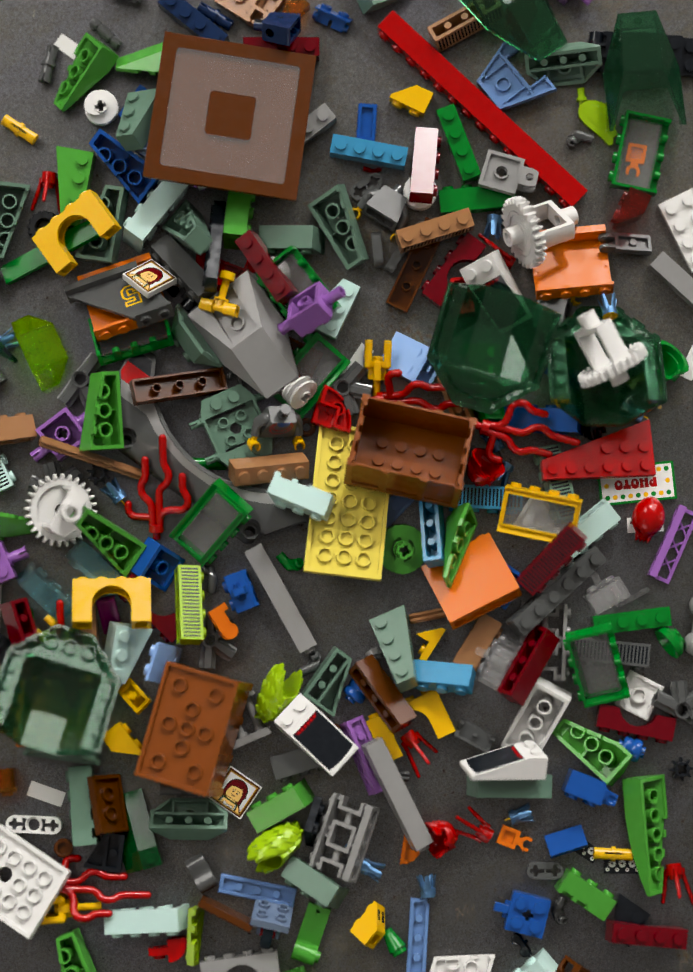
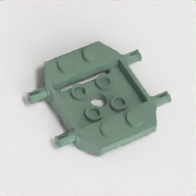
[188,384,274,469]

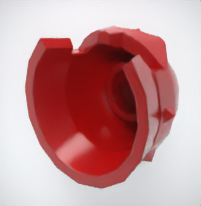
[467,448,505,487]
[424,820,459,859]

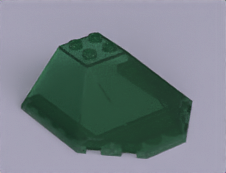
[427,282,562,415]
[545,306,668,427]
[0,624,121,757]

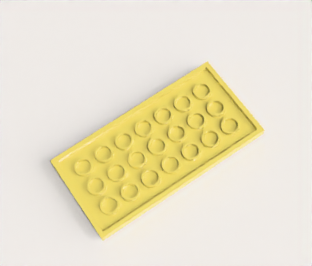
[303,426,389,581]

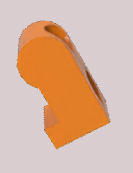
[207,602,238,640]

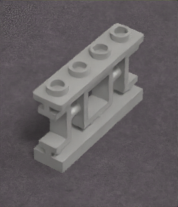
[518,602,571,681]
[309,792,381,883]

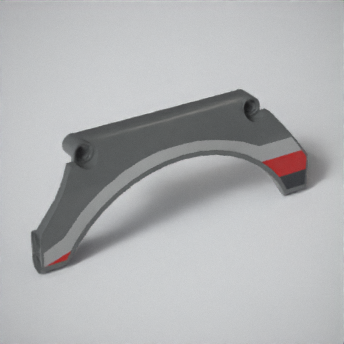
[118,352,313,544]

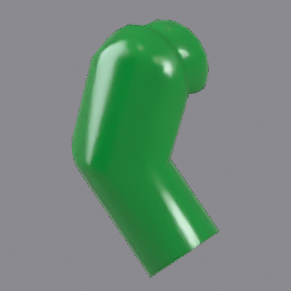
[276,552,304,571]

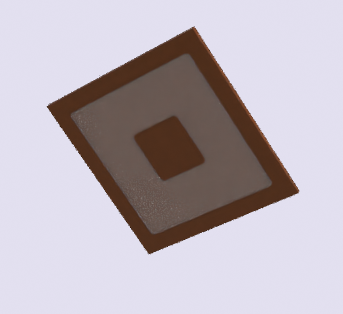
[143,31,316,201]

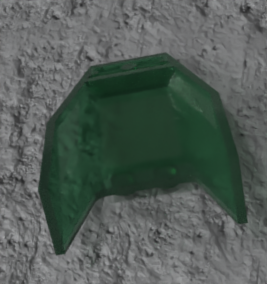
[460,0,567,62]
[603,10,687,131]

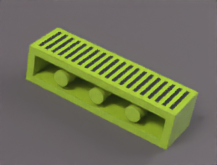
[174,565,206,645]

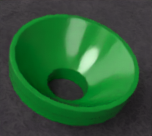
[655,627,685,659]

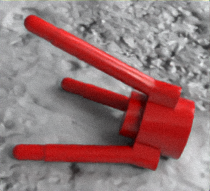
[30,171,60,214]
[478,233,516,270]
[400,729,438,778]
[455,806,495,844]
[661,863,693,905]

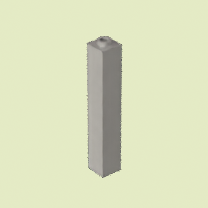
[648,251,693,309]
[244,543,317,655]
[361,737,433,852]

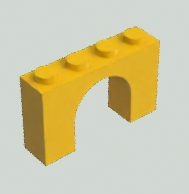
[32,189,122,277]
[72,576,151,629]
[366,690,456,760]

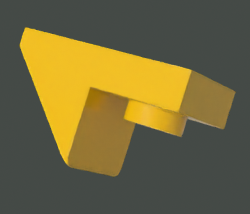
[416,628,445,661]
[117,678,152,715]

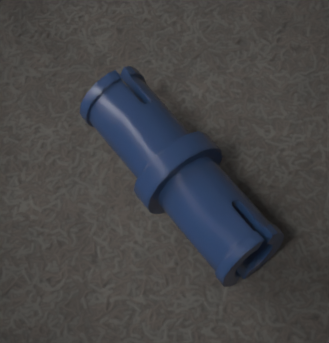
[197,1,234,31]

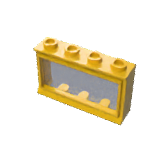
[496,482,583,542]

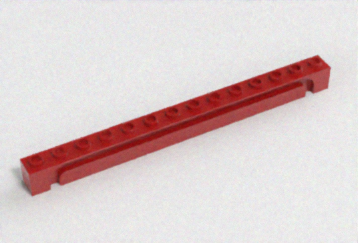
[377,10,588,208]

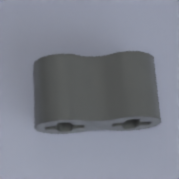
[185,852,219,894]

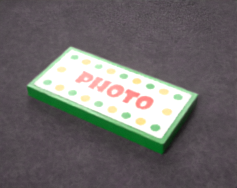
[597,460,677,505]

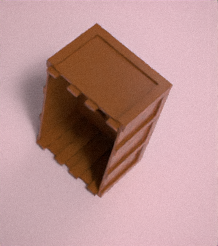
[343,393,478,509]
[134,661,254,797]

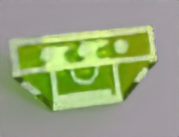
[11,315,69,392]

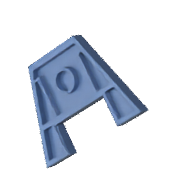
[477,33,557,111]

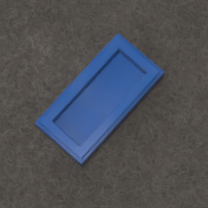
[356,103,377,141]

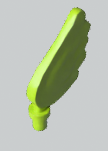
[576,88,617,146]

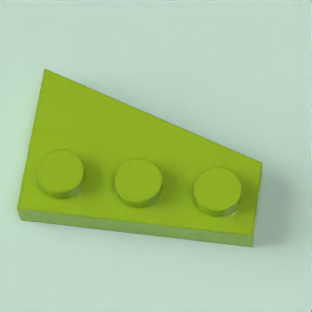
[185,905,205,966]

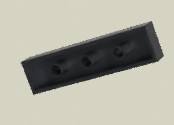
[202,200,226,293]

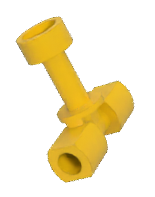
[199,270,240,318]

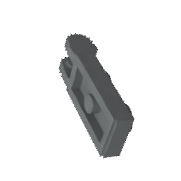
[598,232,652,256]

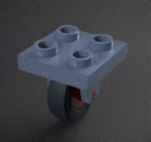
[250,899,293,949]

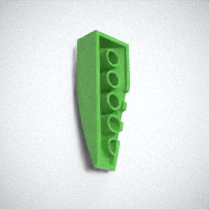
[622,774,668,896]

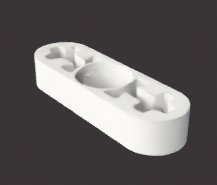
[6,814,63,834]

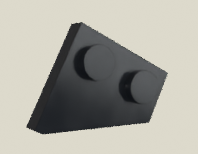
[304,796,325,847]
[84,833,126,873]
[614,893,651,947]

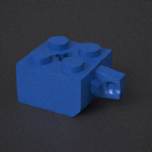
[222,569,261,614]
[561,768,618,807]
[493,889,551,939]

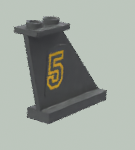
[63,261,175,328]

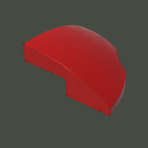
[310,385,351,434]

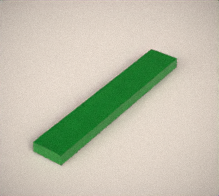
[0,220,100,285]

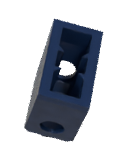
[254,12,301,46]

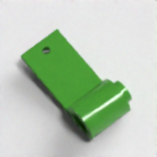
[291,901,331,966]

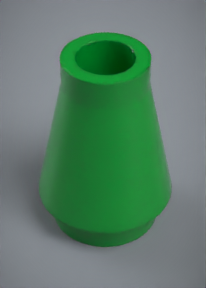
[384,927,407,958]

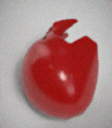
[630,497,665,544]

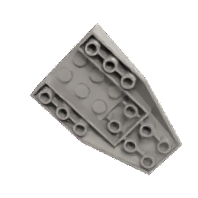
[187,270,299,399]

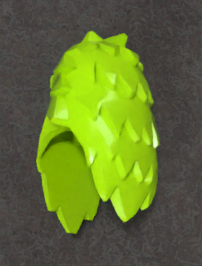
[254,663,303,723]
[247,820,304,874]

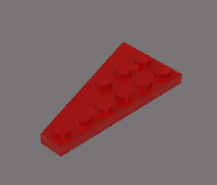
[540,419,656,481]

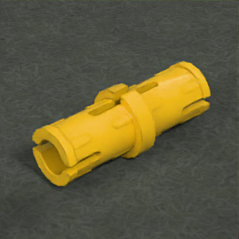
[0,114,39,145]
[593,846,633,862]

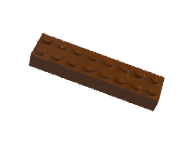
[385,217,441,314]
[129,367,228,406]

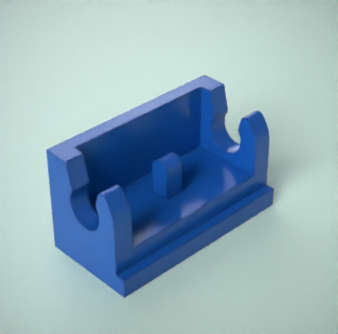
[544,824,588,859]

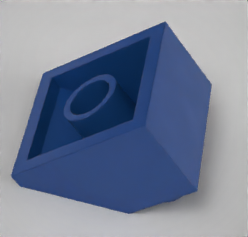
[130,536,185,592]

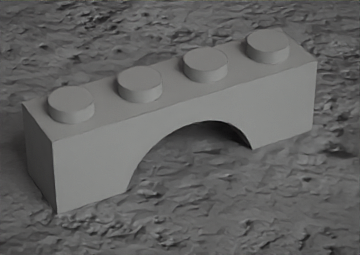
[304,103,337,144]
[200,947,281,972]

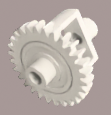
[501,196,579,269]
[573,309,648,388]
[23,473,98,547]

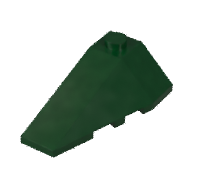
[123,788,164,874]

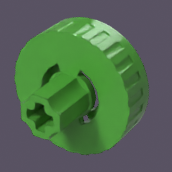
[383,523,423,574]

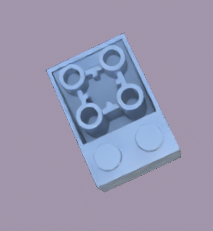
[382,331,447,392]
[143,642,183,683]

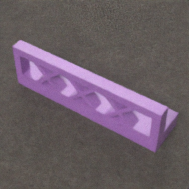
[647,504,693,584]
[339,715,382,796]

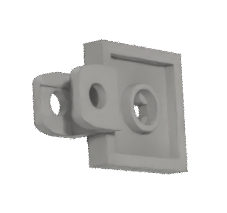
[478,149,539,197]

